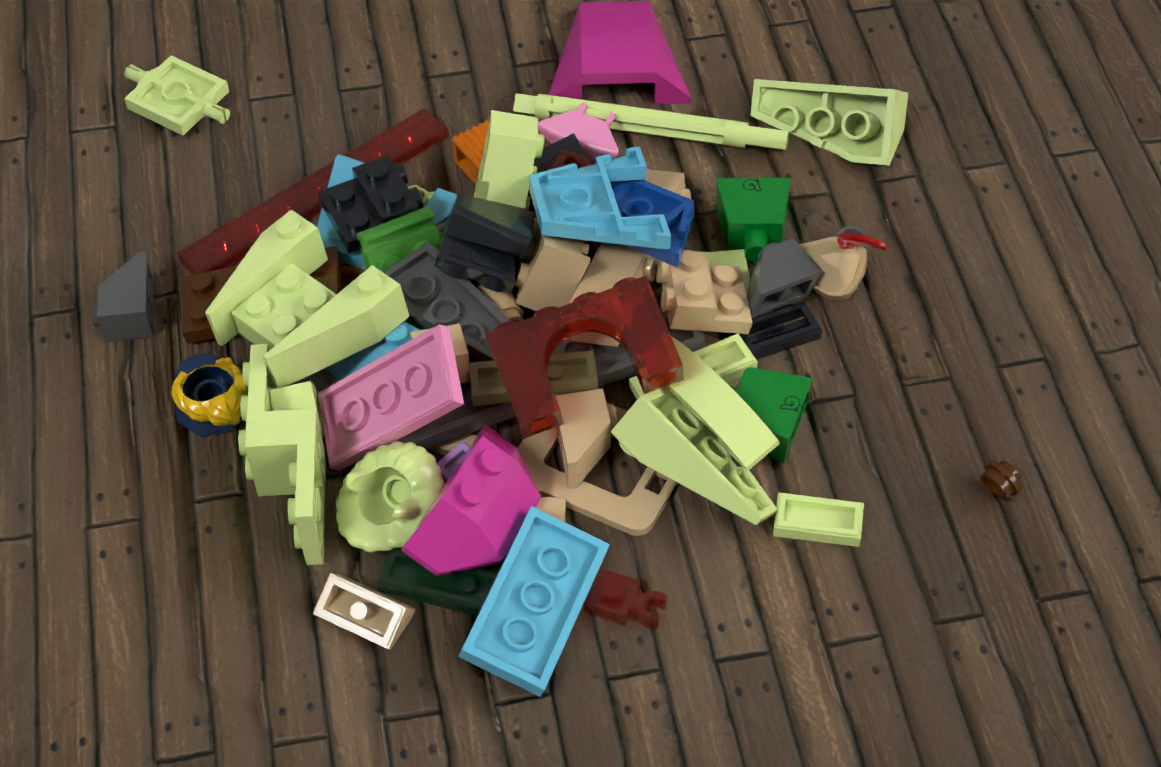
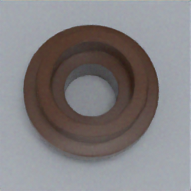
[981,460,1022,500]

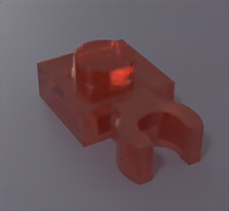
[584,568,667,629]

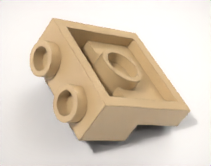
[656,250,752,334]

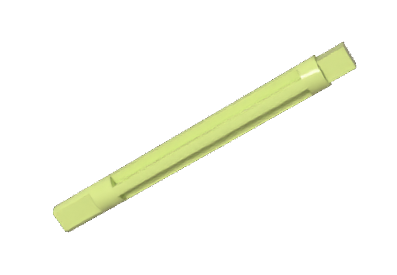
[513,93,789,151]

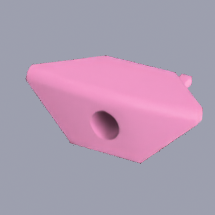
[538,102,619,165]

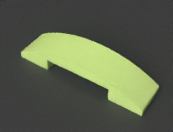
[638,335,779,471]

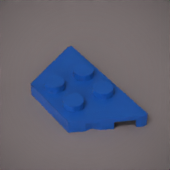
[611,180,694,267]

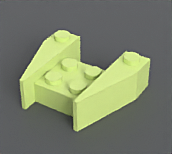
[205,210,409,388]

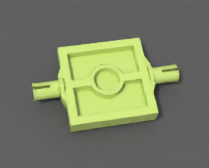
[124,55,230,136]

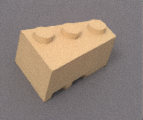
[514,218,590,320]

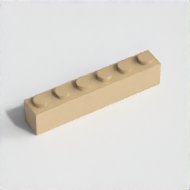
[566,169,691,347]

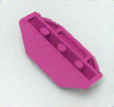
[401,425,542,576]

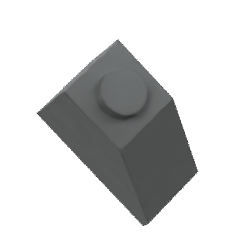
[747,238,822,318]
[91,252,154,342]

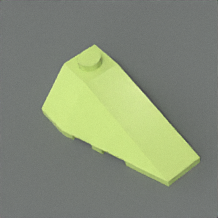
[750,79,908,166]
[611,386,778,525]

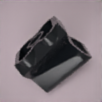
[434,193,535,292]

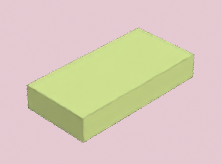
[773,492,864,547]

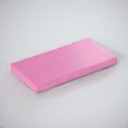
[318,324,464,471]

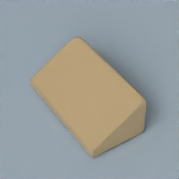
[313,573,416,650]

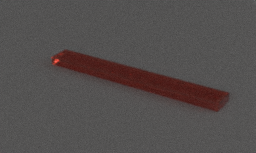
[177,109,447,275]

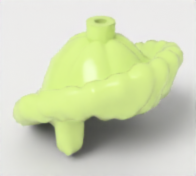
[336,441,445,553]

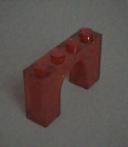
[486,276,684,439]

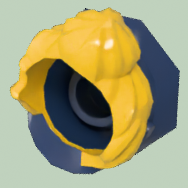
[172,353,248,437]

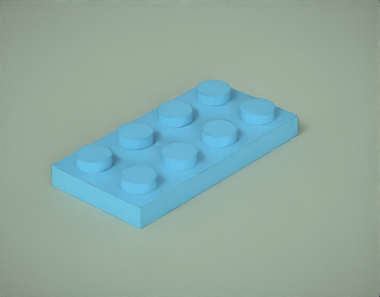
[458,506,610,697]

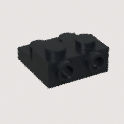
[318,155,424,253]

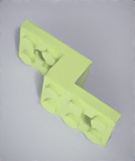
[238,344,327,565]

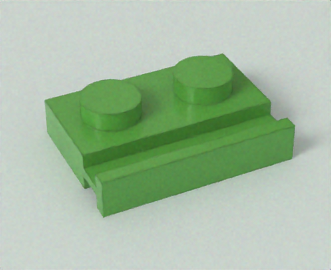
[356,207,440,272]

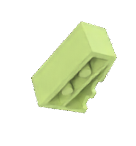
[474,110,544,210]

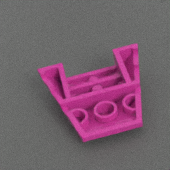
[548,1,691,104]

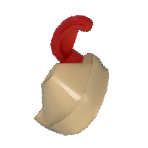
[799,233,887,301]

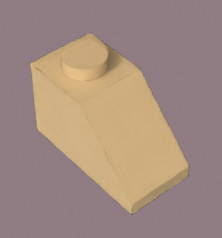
[553,388,617,488]

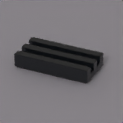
[731,301,822,360]

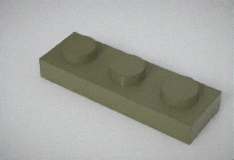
[469,350,598,406]

